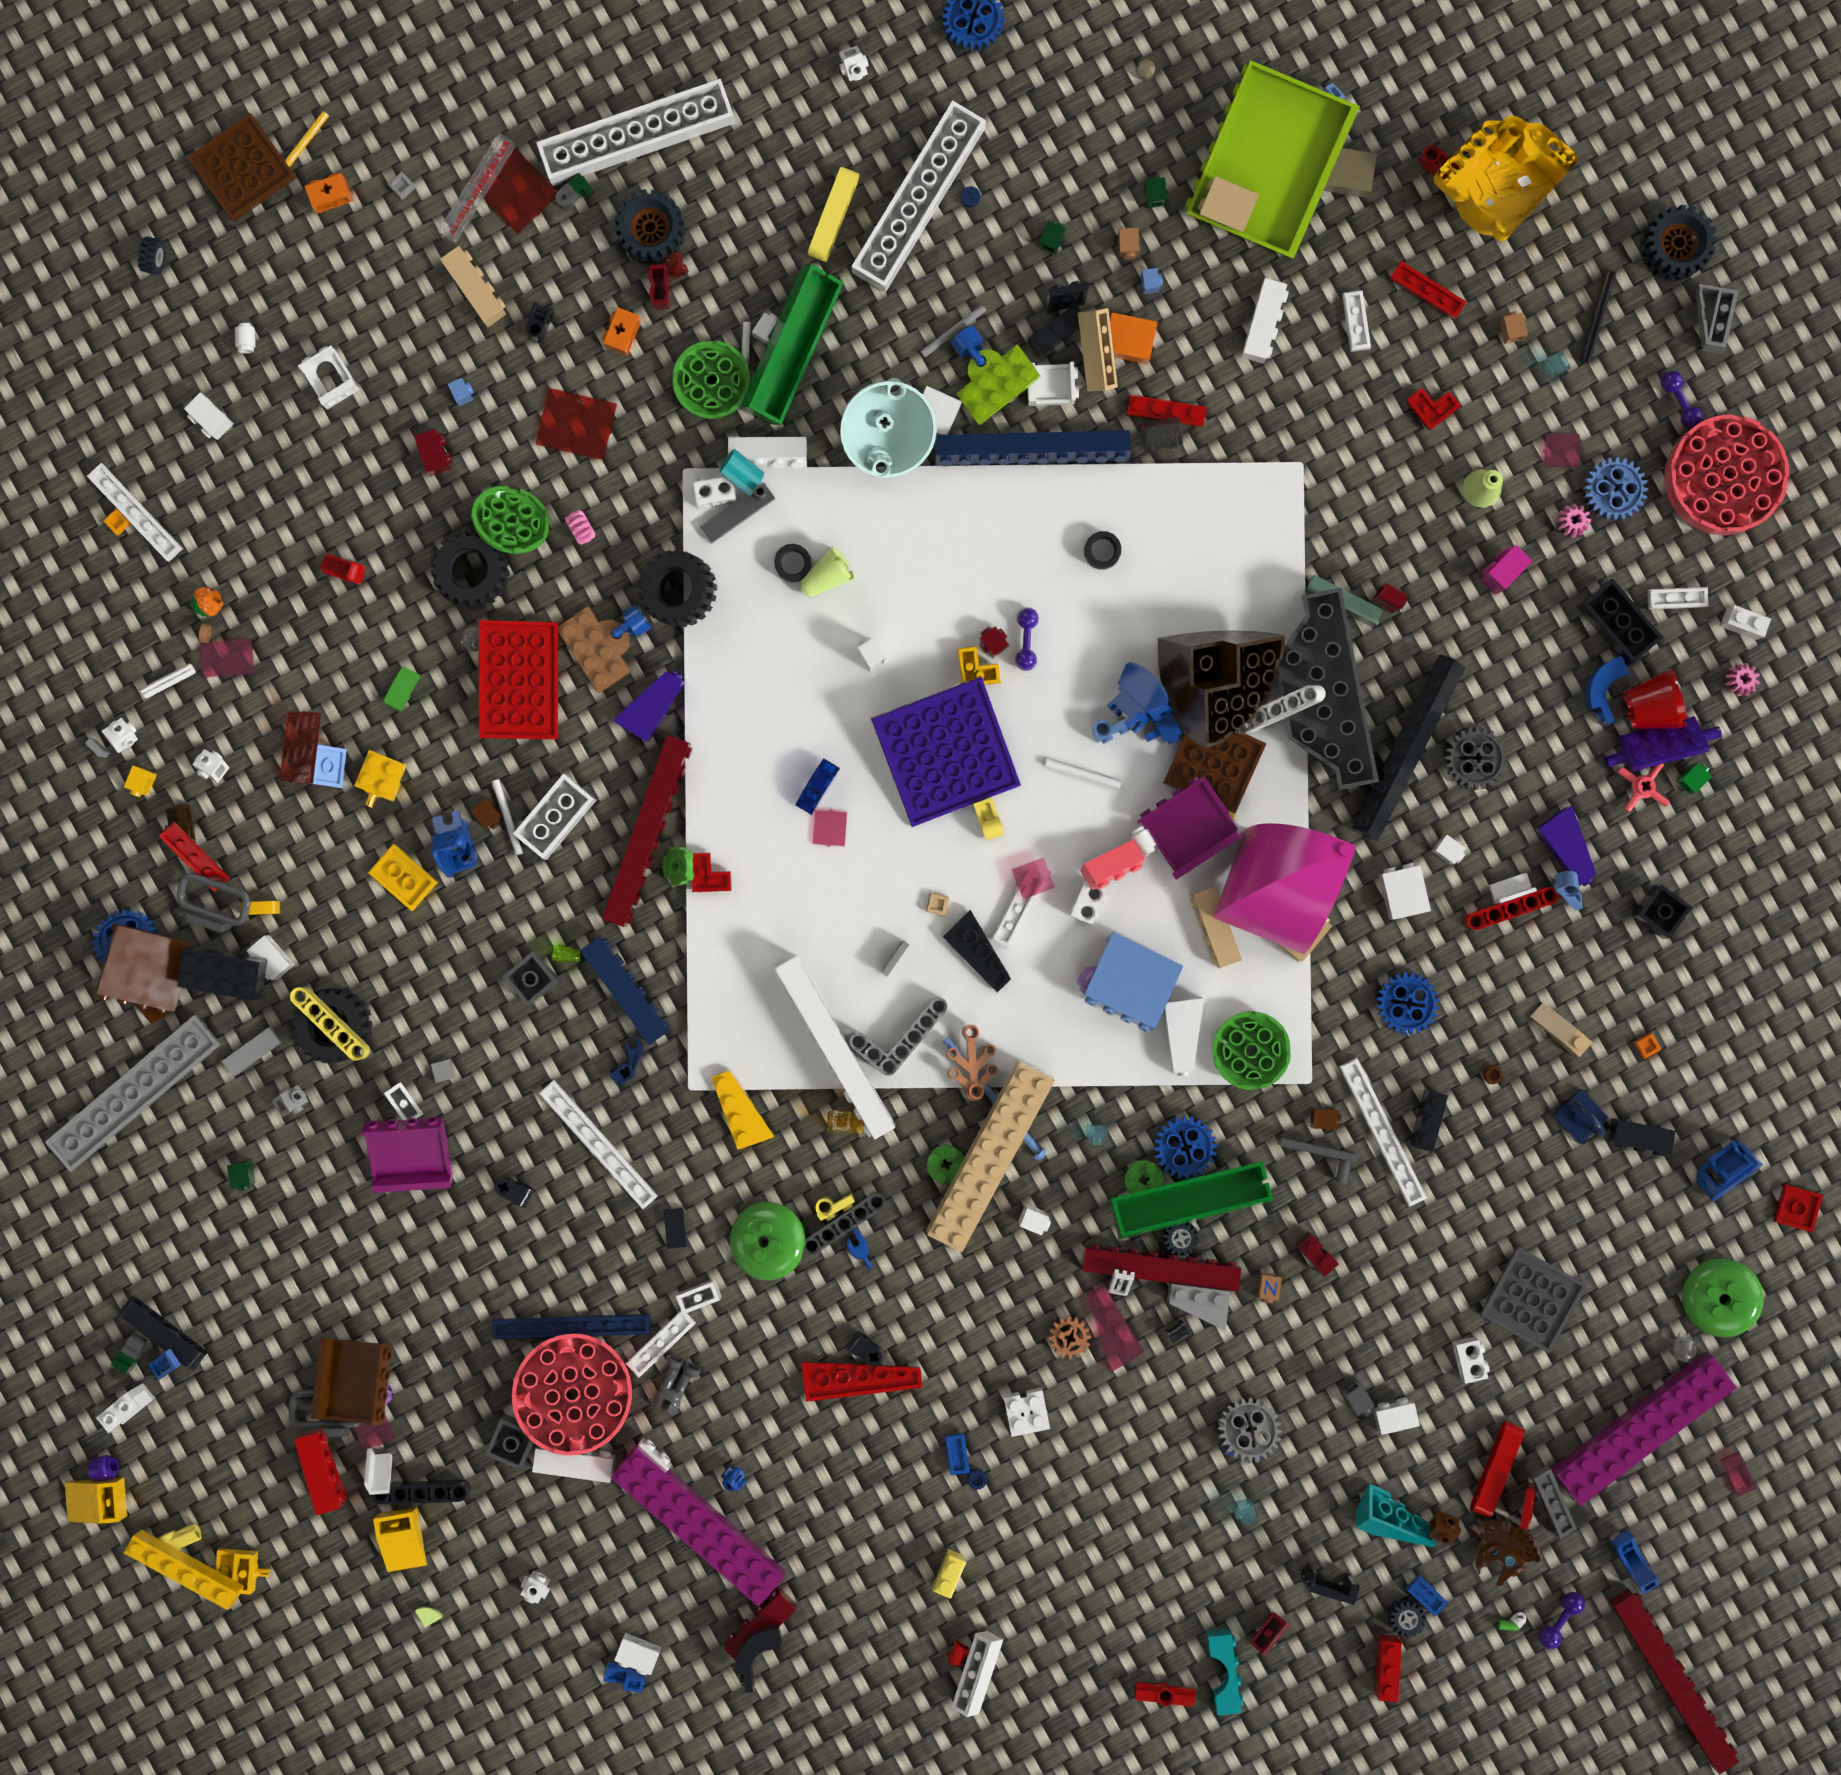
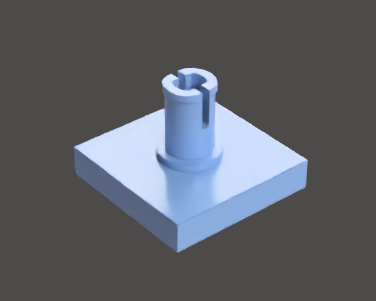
[306,744,347,788]

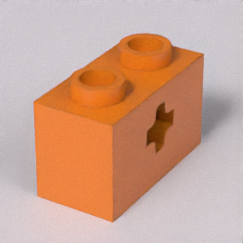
[305,173,354,214]
[602,307,642,356]

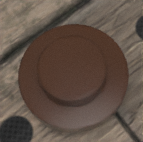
[1482,1065,1503,1084]

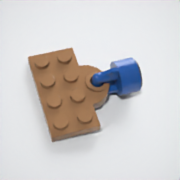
[558,603,653,693]

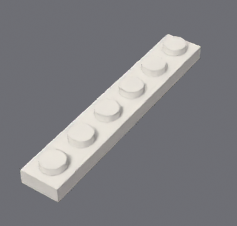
[87,463,183,562]

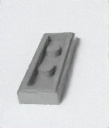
[222,1027,282,1077]

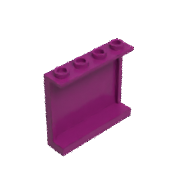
[1137,776,1244,880]
[361,1117,453,1193]

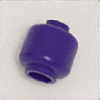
[87,1455,119,1482]

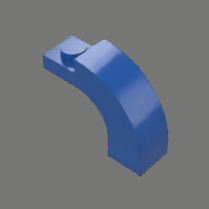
[1585,656,1629,726]
[1611,1531,1659,1595]

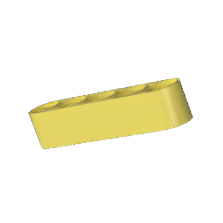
[808,167,860,262]
[290,987,370,1060]

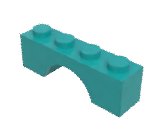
[1206,1628,1244,1716]

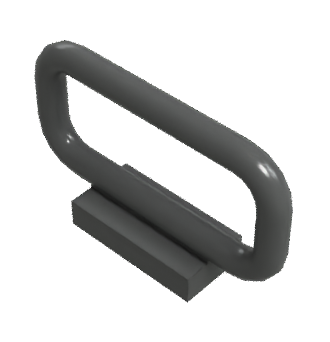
[177,873,251,933]
[289,1389,363,1437]

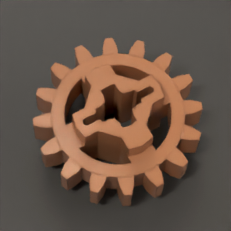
[1048,1315,1091,1359]

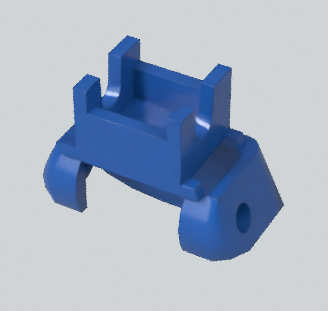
[1107,662,1173,734]
[431,810,478,878]
[1696,1140,1763,1202]

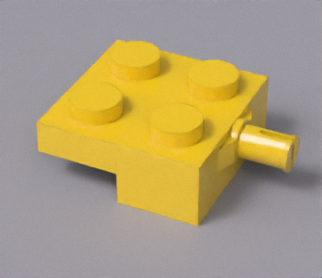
[354,750,407,808]
[216,1548,270,1595]

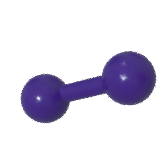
[1660,371,1703,429]
[1015,607,1039,671]
[1539,1592,1585,1649]

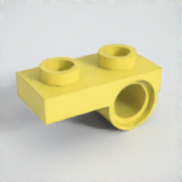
[973,798,1004,841]
[816,1193,855,1221]

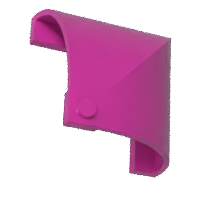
[1213,823,1356,954]

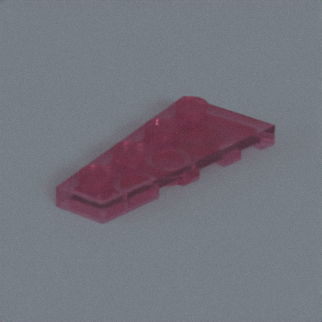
[1087,1284,1144,1372]

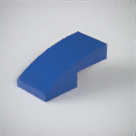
[603,1662,646,1693]

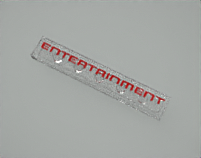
[438,133,516,244]

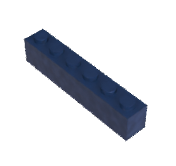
[580,936,670,1045]

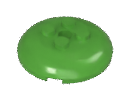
[673,341,751,419]
[471,486,550,554]
[1212,1011,1291,1090]
[730,1201,805,1281]
[1682,1258,1764,1337]

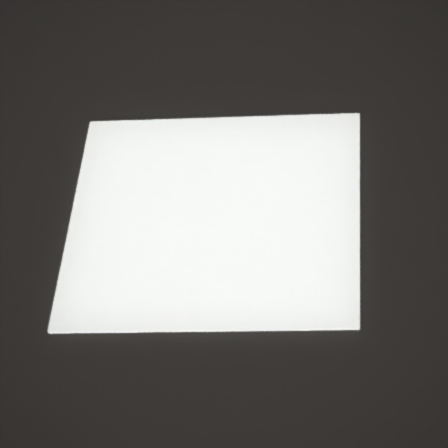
[683,462,1312,1090]

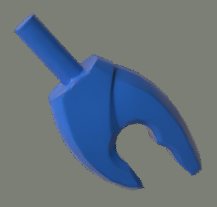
[846,1228,873,1270]

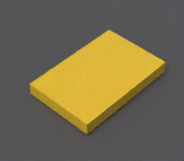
[368,844,438,911]

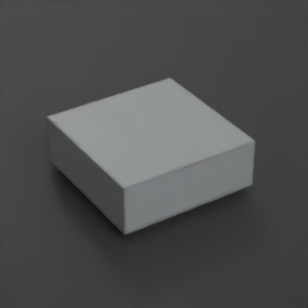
[388,171,416,200]
[85,738,110,758]
[431,1059,456,1083]

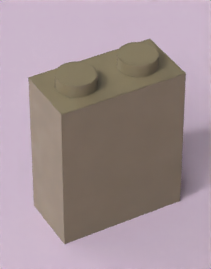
[1323,148,1377,198]

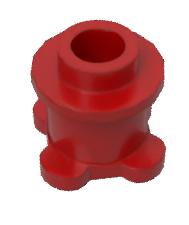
[946,1639,970,1667]

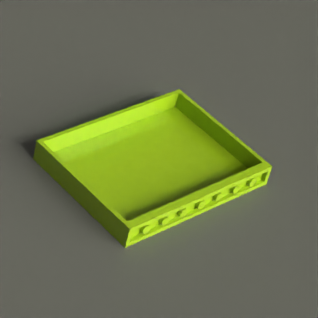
[1184,60,1360,259]

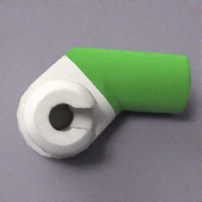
[1498,1612,1526,1631]

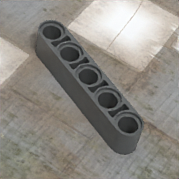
[803,1192,885,1255]

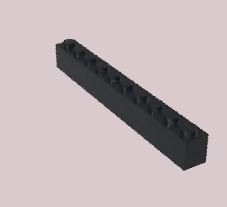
[1352,654,1465,842]

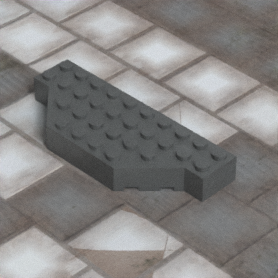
[1277,588,1379,790]

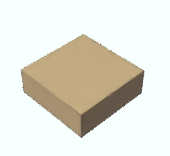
[926,893,950,916]

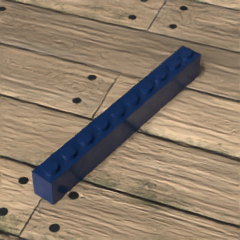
[935,430,1131,467]

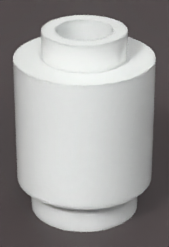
[235,323,256,354]
[1130,826,1157,856]

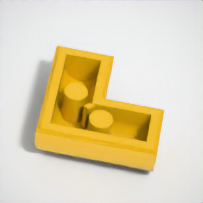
[957,646,1001,685]

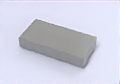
[881,941,910,976]

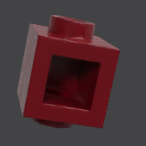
[979,626,1009,658]

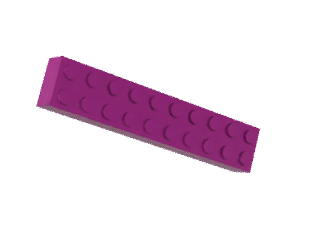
[1551,1352,1737,1506]
[611,1442,785,1607]

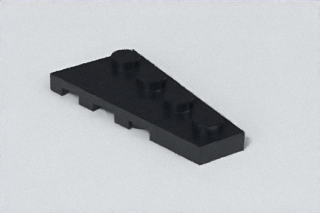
[943,909,1011,993]

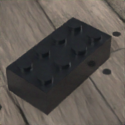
[1576,578,1664,665]
[177,946,267,1001]

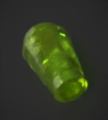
[552,944,581,963]

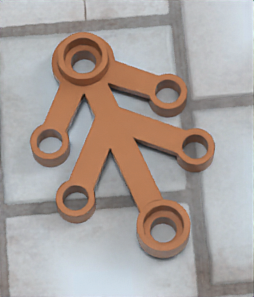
[946,1025,998,1101]

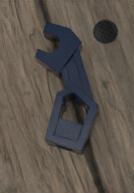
[610,1037,644,1087]

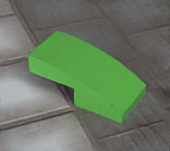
[383,666,420,712]

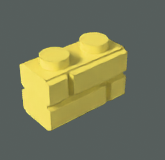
[933,1549,966,1598]

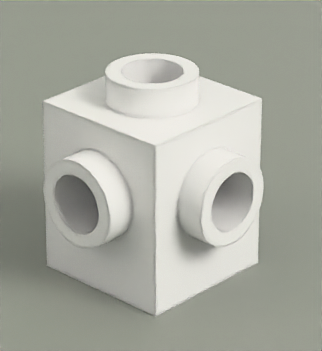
[839,46,869,81]
[102,718,138,753]
[193,749,229,783]
[520,1571,551,1604]

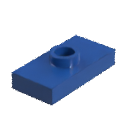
[148,1349,181,1380]
[945,1432,970,1475]
[1405,1574,1448,1617]

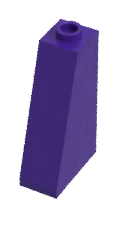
[614,670,685,742]
[1534,806,1597,887]

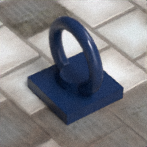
[1552,1089,1609,1144]

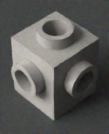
[272,1085,308,1118]

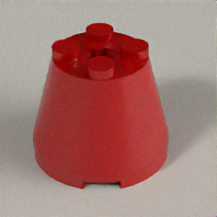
[1622,669,1687,729]

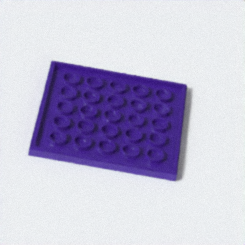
[871,676,1021,827]

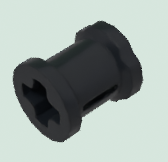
[1165,1319,1190,1344]

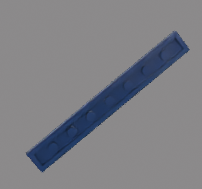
[492,1314,650,1339]

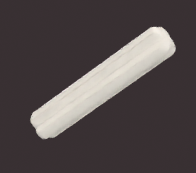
[140,664,196,698]

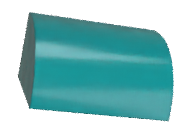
[720,448,764,496]

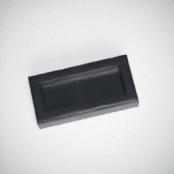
[663,1207,687,1249]

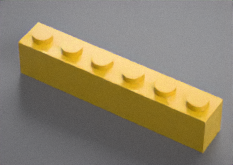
[124,1530,244,1610]

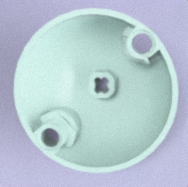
[840,378,937,478]

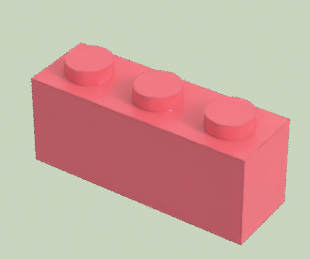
[1080,840,1145,890]

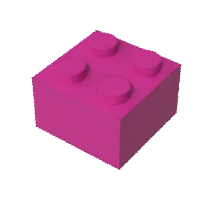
[1480,545,1533,595]

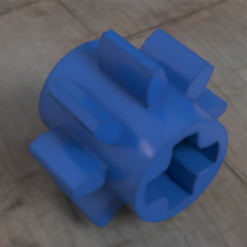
[721,1467,746,1492]

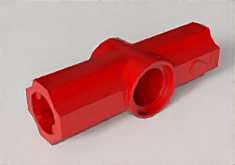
[1134,1681,1195,1707]

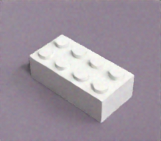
[513,774,596,860]

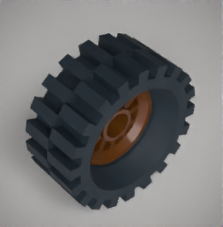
[614,189,686,265]
[1640,205,1717,281]

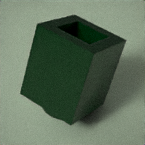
[1144,176,1168,208]
[1038,221,1066,255]
[227,1160,256,1191]

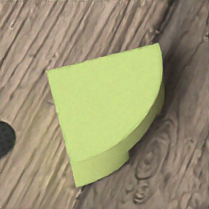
[415,1606,443,1627]

